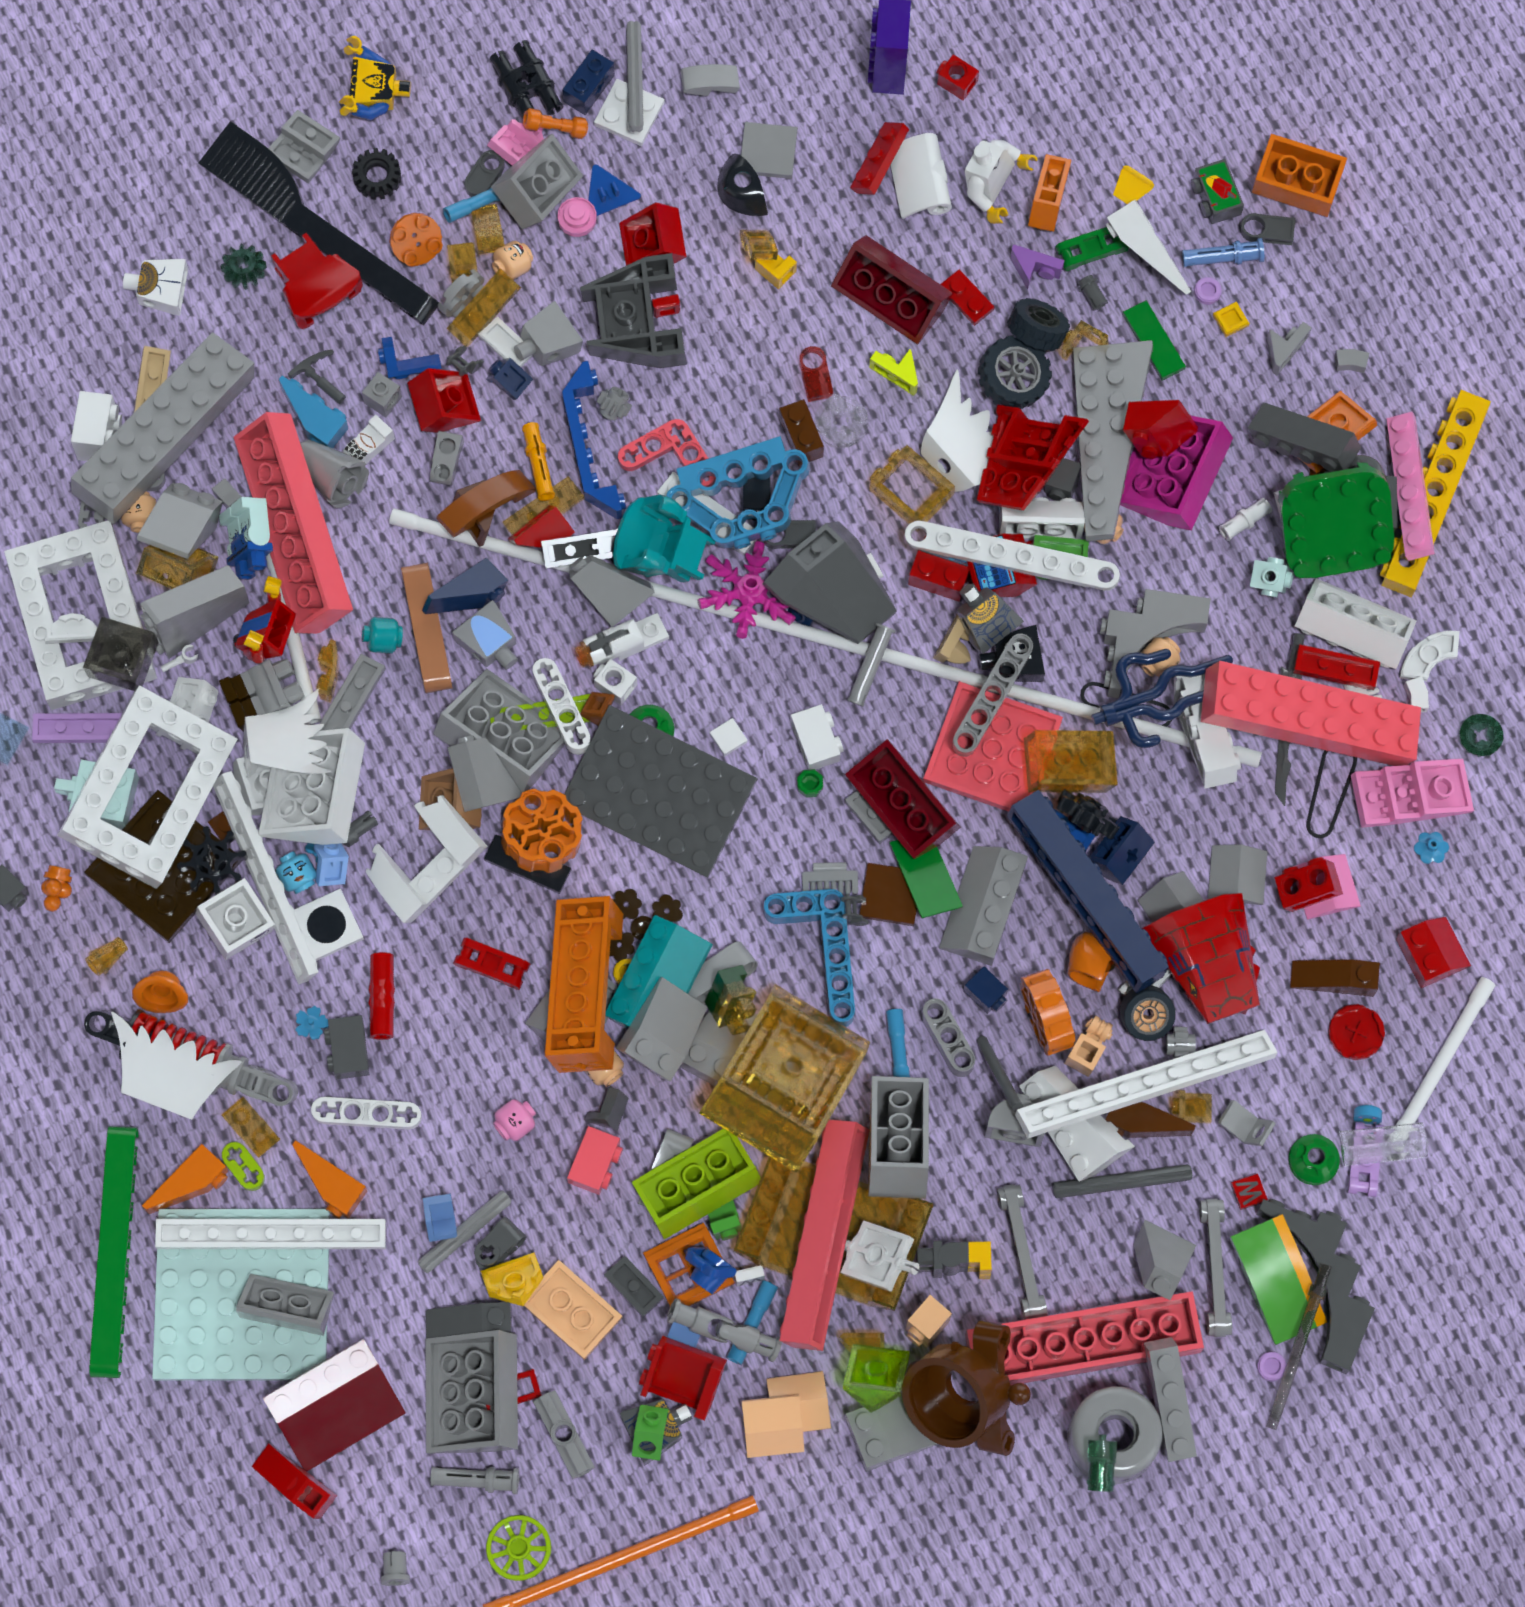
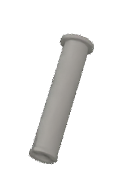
[847,623,896,707]

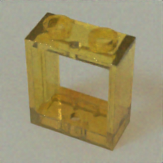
[870,445,955,532]
[136,545,219,589]

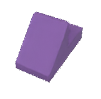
[1010,244,1065,290]

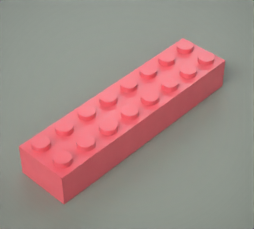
[233,412,353,634]
[1201,661,1421,766]
[965,1291,1204,1385]

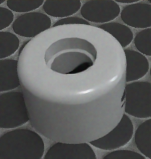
[1067,1386,1162,1484]

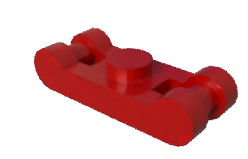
[453,938,531,990]

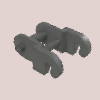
[446,345,484,376]
[841,894,868,926]

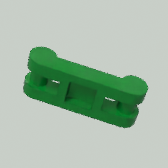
[1055,227,1129,272]

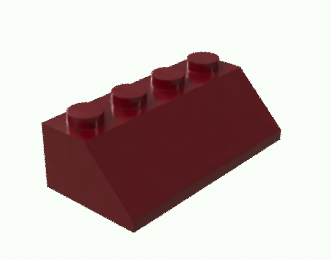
[831,235,953,344]
[845,739,961,859]

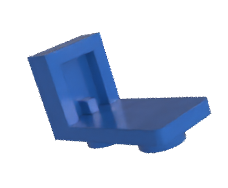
[378,337,442,379]

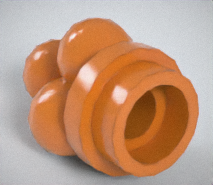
[41,865,72,912]

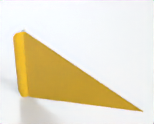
[1113,166,1154,204]

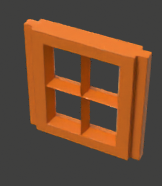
[643,1223,735,1306]

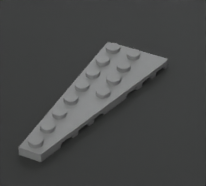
[1073,340,1153,541]

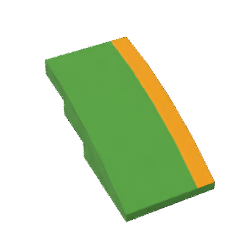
[1230,1214,1327,1345]

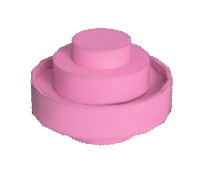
[557,197,597,237]

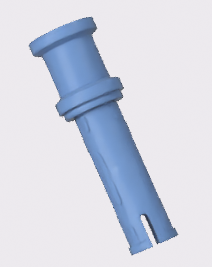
[1182,238,1265,267]

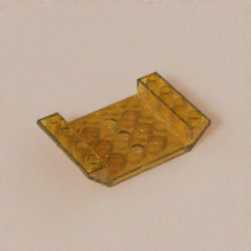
[733,1145,934,1311]

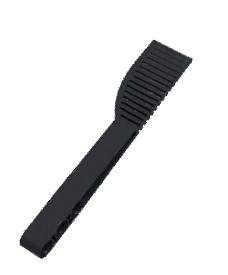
[198,121,439,326]

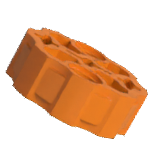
[501,789,583,873]
[1020,969,1076,1056]

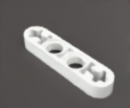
[533,658,591,755]
[311,1097,422,1130]

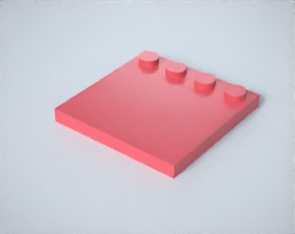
[923,681,1063,812]

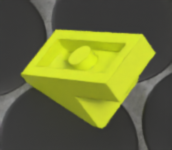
[869,349,918,396]

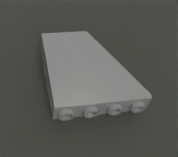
[140,565,249,659]

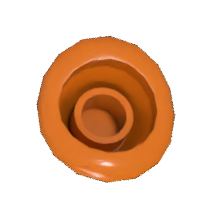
[132,970,188,1013]

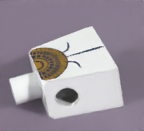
[123,259,188,316]

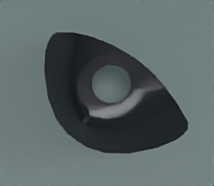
[717,153,768,216]

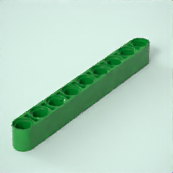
[89,1126,139,1378]

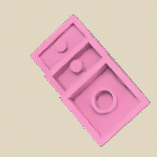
[1351,759,1474,828]

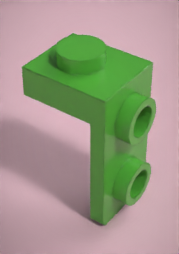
[708,1200,743,1241]

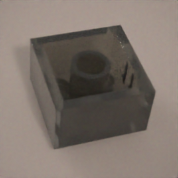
[83,617,159,691]

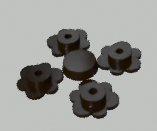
[610,889,683,962]

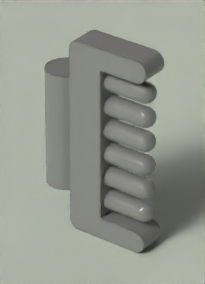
[802,862,858,895]

